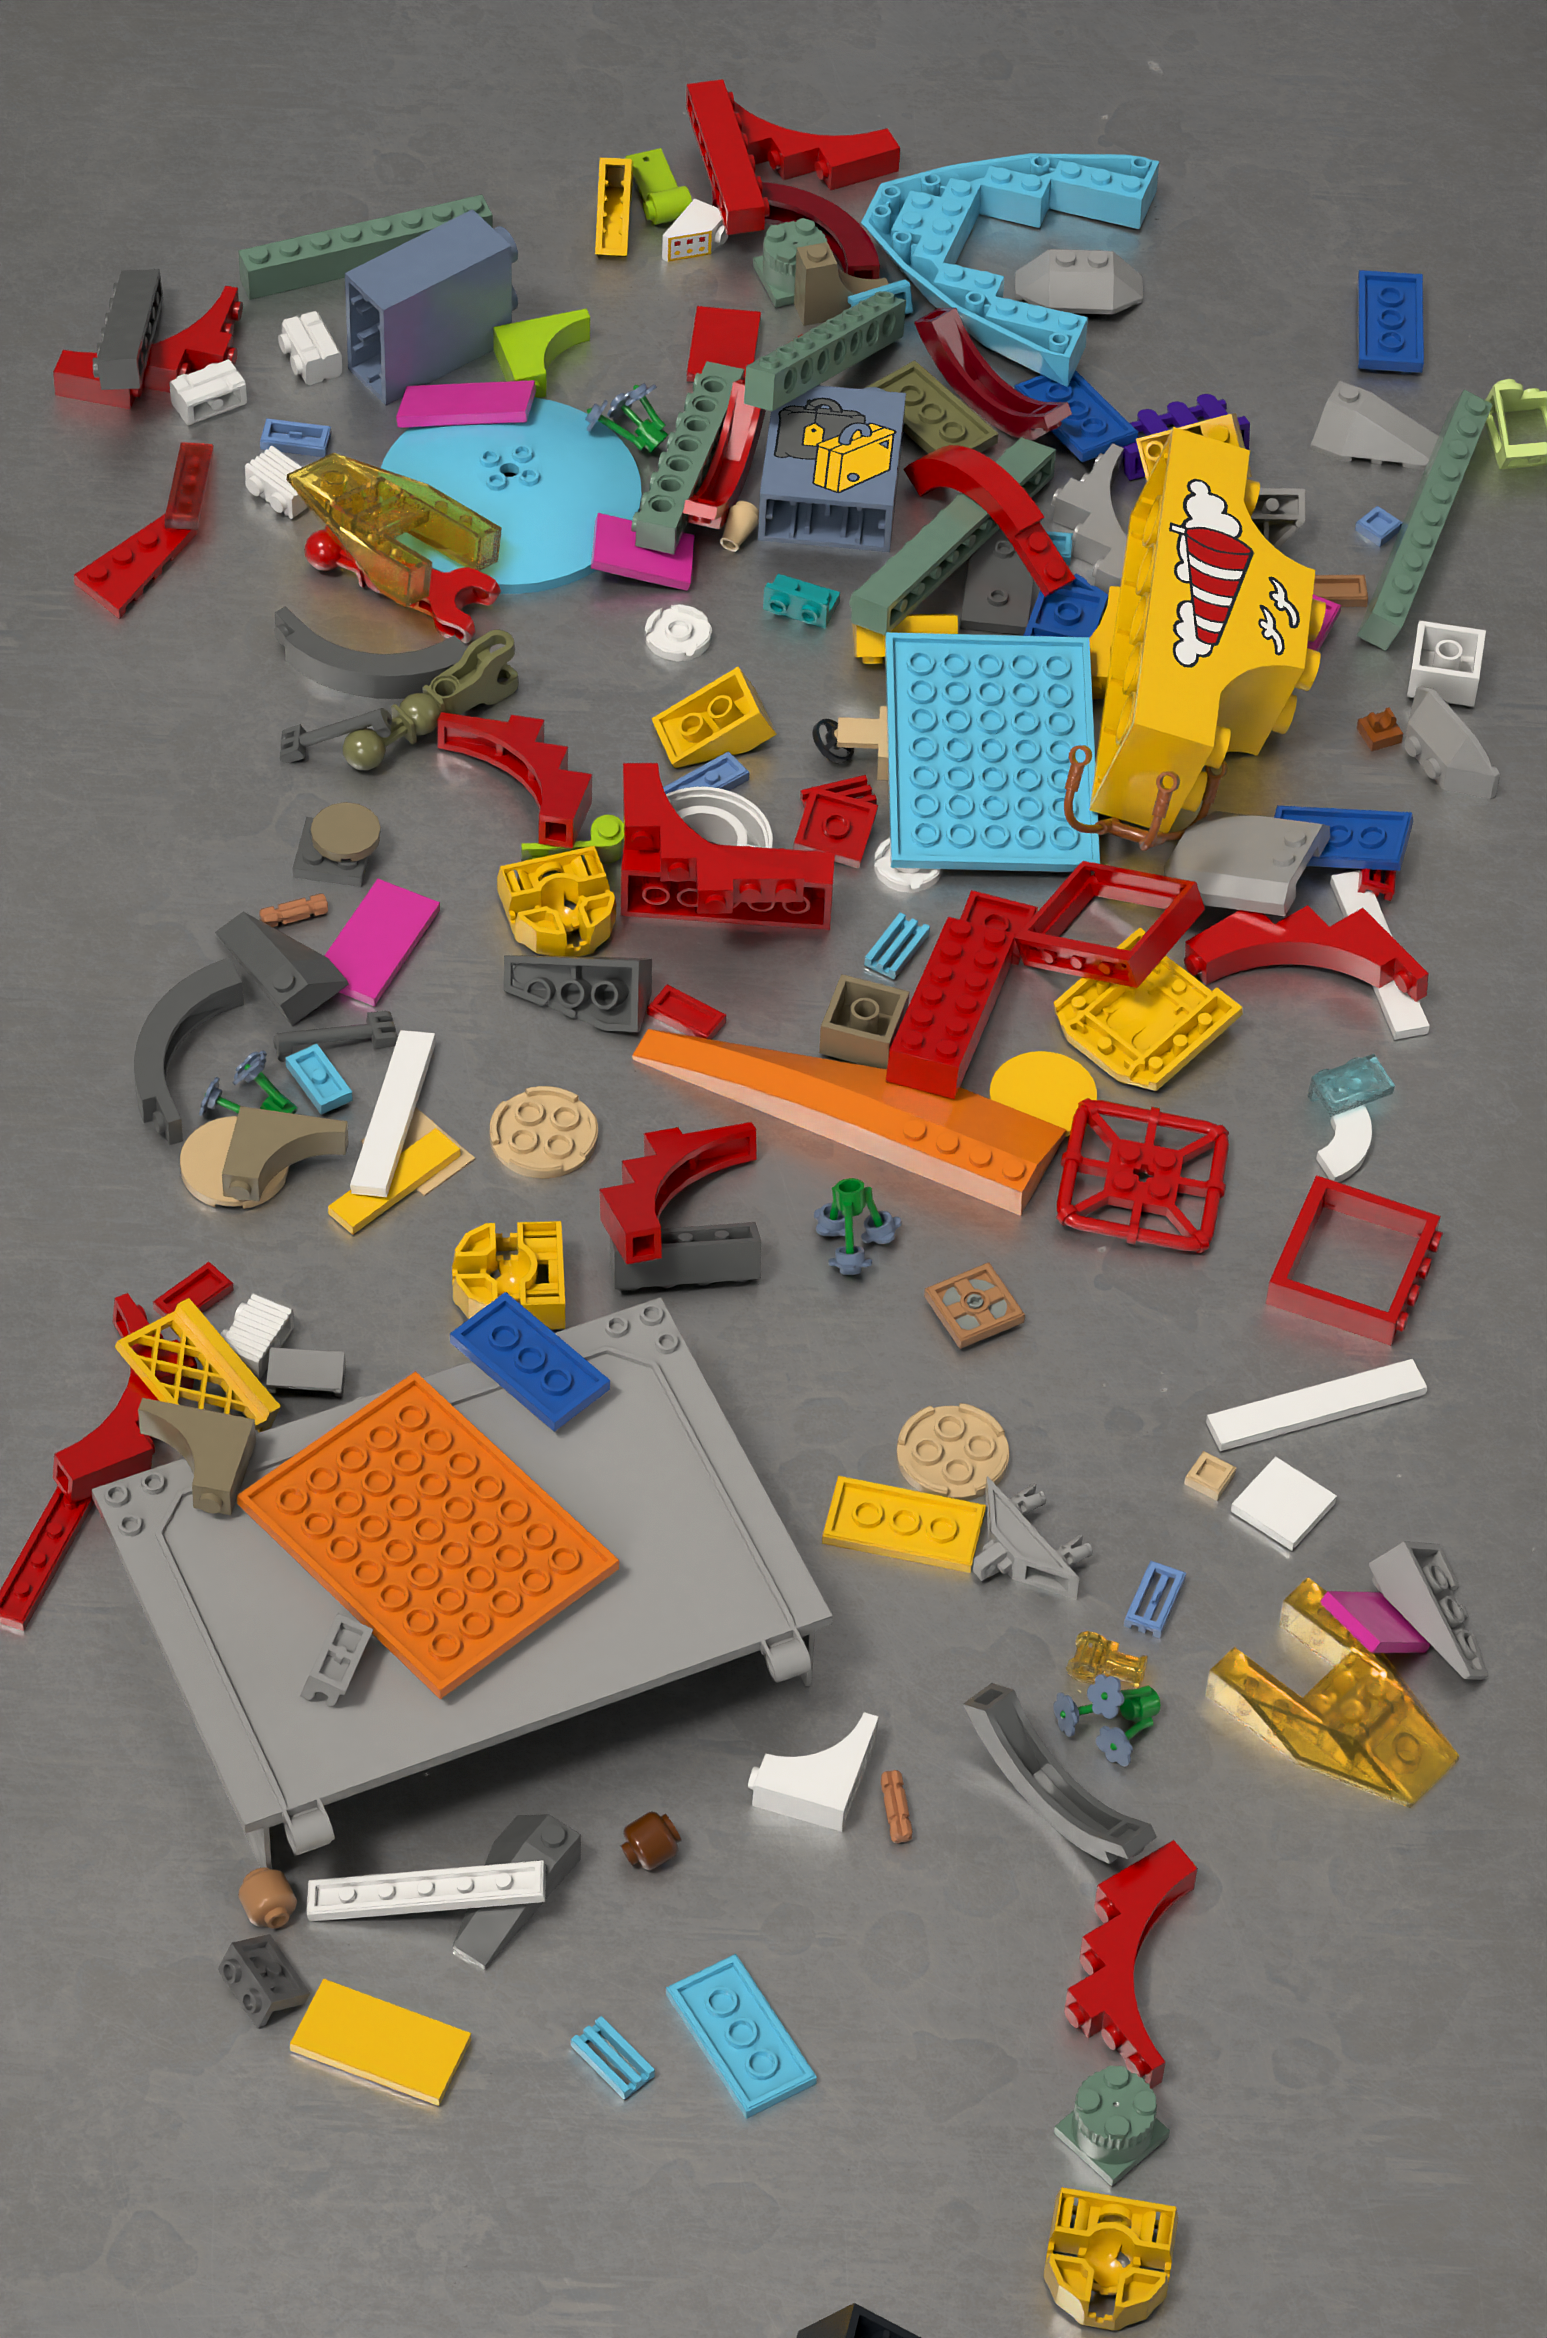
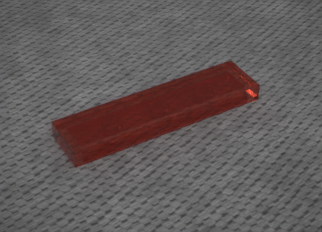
[165,442,214,530]

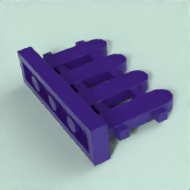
[1122,394,1250,480]

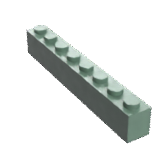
[238,194,493,300]

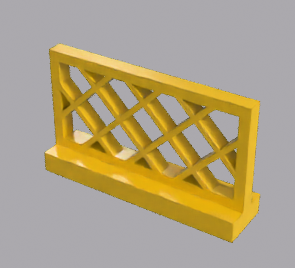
[115,1298,281,1433]

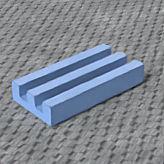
[260,418,331,458]
[1124,1560,1186,1639]

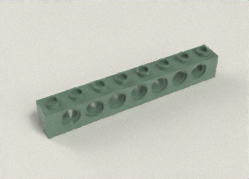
[744,291,906,411]
[631,362,744,554]

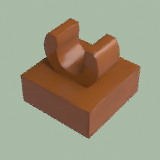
[1357,707,1403,752]

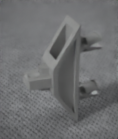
[973,1476,1093,1600]

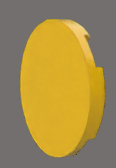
[989,1051,1097,1137]

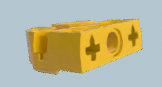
[497,846,617,957]
[452,1221,565,1329]
[1043,2187,1178,2330]

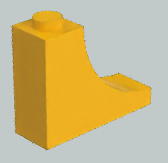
[595,157,634,256]

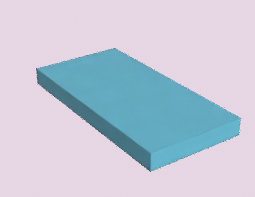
[666,1954,817,2119]

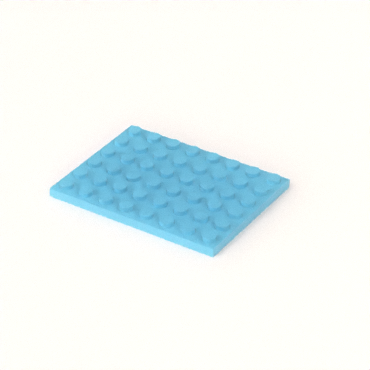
[885,632,1100,873]

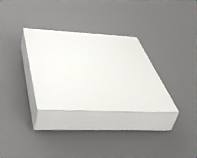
[1231,1456,1337,1551]

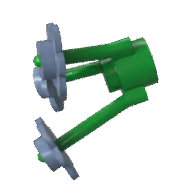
[585,383,669,453]

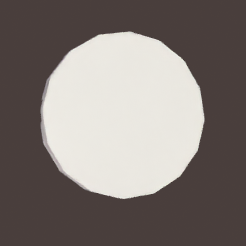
[645,604,712,662]
[874,837,943,893]

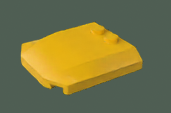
[1054,927,1243,1091]

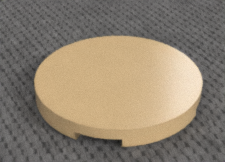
[490,1086,598,1179]
[180,1116,289,1209]
[897,1403,1009,1501]

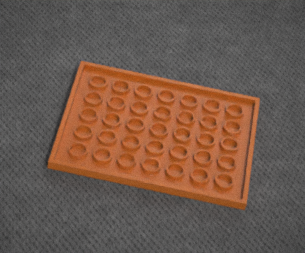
[237,1371,619,1699]

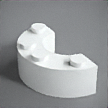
[666,787,773,848]

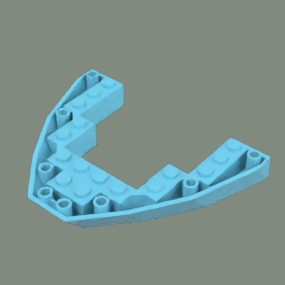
[861,153,1159,387]

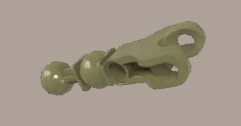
[342,629,519,770]

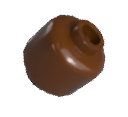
[620,1811,682,1871]

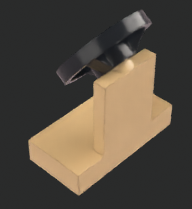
[812,706,888,780]

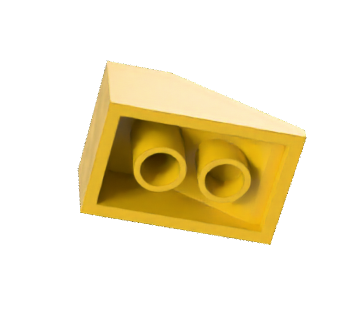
[651,666,777,768]

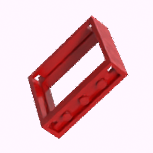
[1015,861,1205,988]
[1266,1175,1443,1346]

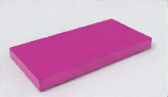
[396,380,536,428]
[324,879,440,1006]

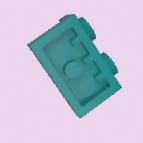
[763,574,840,629]

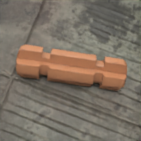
[259,893,328,927]
[881,1770,913,1843]

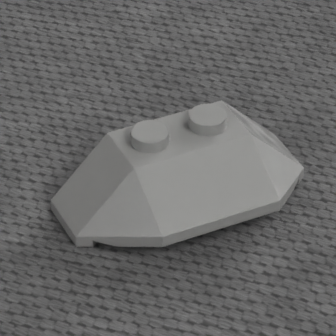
[1015,249,1143,314]
[1251,488,1305,550]
[1404,686,1500,799]

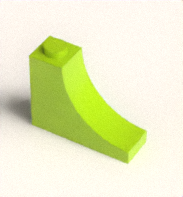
[493,308,590,398]

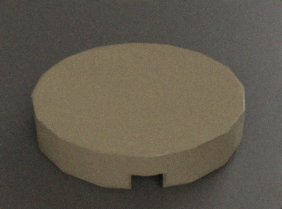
[311,802,381,862]

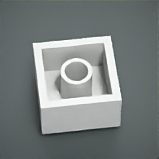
[1407,620,1486,707]

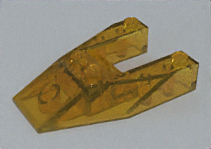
[286,453,502,608]
[1205,1577,1459,1808]

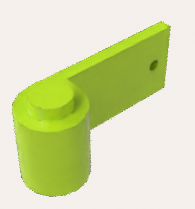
[625,148,692,225]
[521,815,624,864]

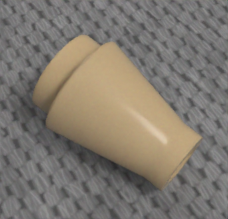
[720,501,759,552]

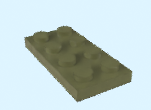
[865,360,999,454]

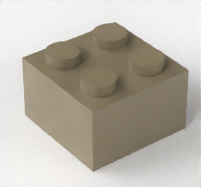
[819,974,909,1069]

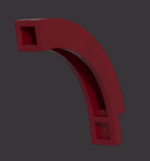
[711,182,880,279]
[914,308,1072,440]

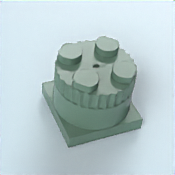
[753,218,827,308]
[1054,2065,1170,2186]

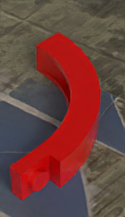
[683,379,766,529]

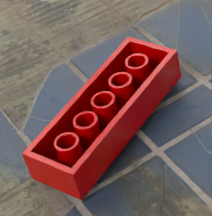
[620,844,835,930]
[886,917,1016,1099]

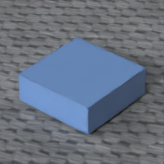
[1355,506,1403,547]

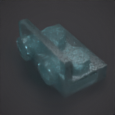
[1307,1054,1395,1117]

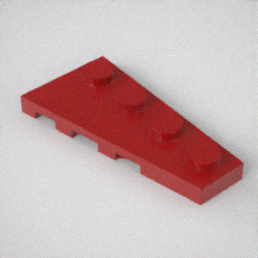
[74,508,197,619]

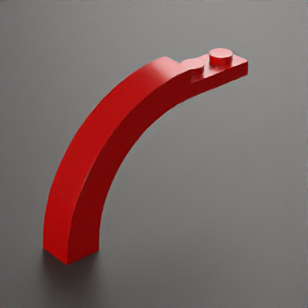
[903,445,1076,597]

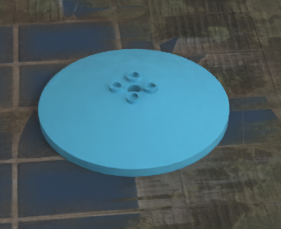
[377,397,642,594]

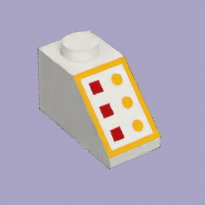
[662,199,728,262]

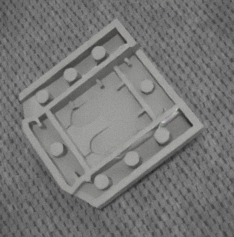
[1164,811,1330,916]

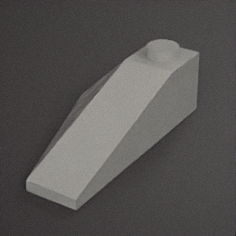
[1310,381,1439,470]
[1368,1541,1488,1680]

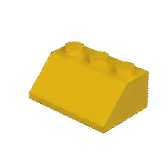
[852,614,958,664]

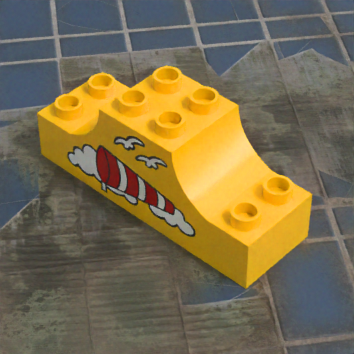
[1089,427,1326,833]

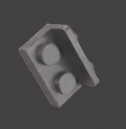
[218,1934,310,2028]

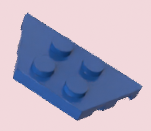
[1023,573,1108,638]

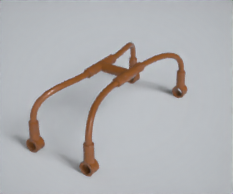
[1064,745,1228,851]

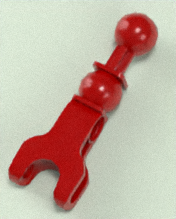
[304,529,501,643]

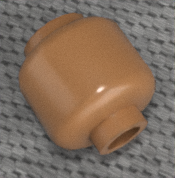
[238,1867,297,1929]

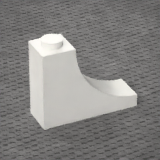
[748,1712,879,1832]

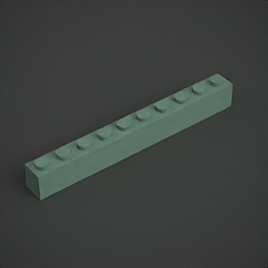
[1356,389,1493,651]
[849,437,1056,636]

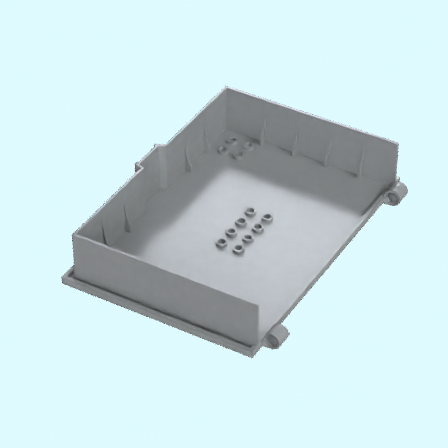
[92,1297,833,1869]

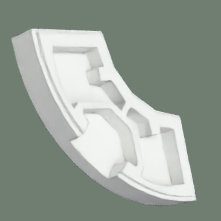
[1316,1103,1372,1183]

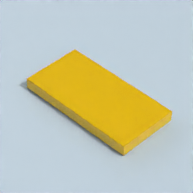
[822,1476,986,1573]
[290,1978,472,2106]

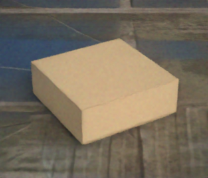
[1184,1451,1236,1501]

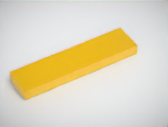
[328,1128,460,1235]

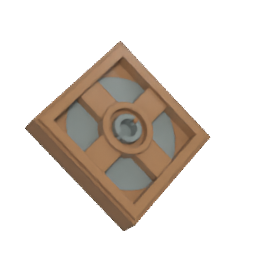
[924,1262,1025,1349]

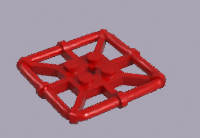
[1056,1098,1229,1253]

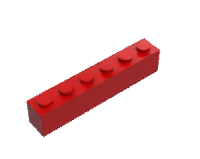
[686,79,770,235]

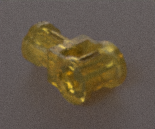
[1066,1631,1148,1689]

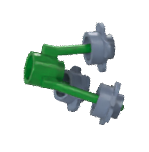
[814,1178,902,1275]

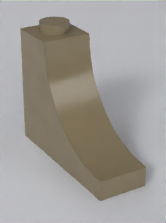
[794,242,889,326]
[222,1106,349,1201]
[138,1398,256,1515]

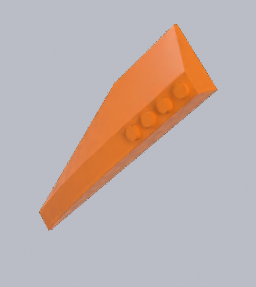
[632,1029,1067,1216]

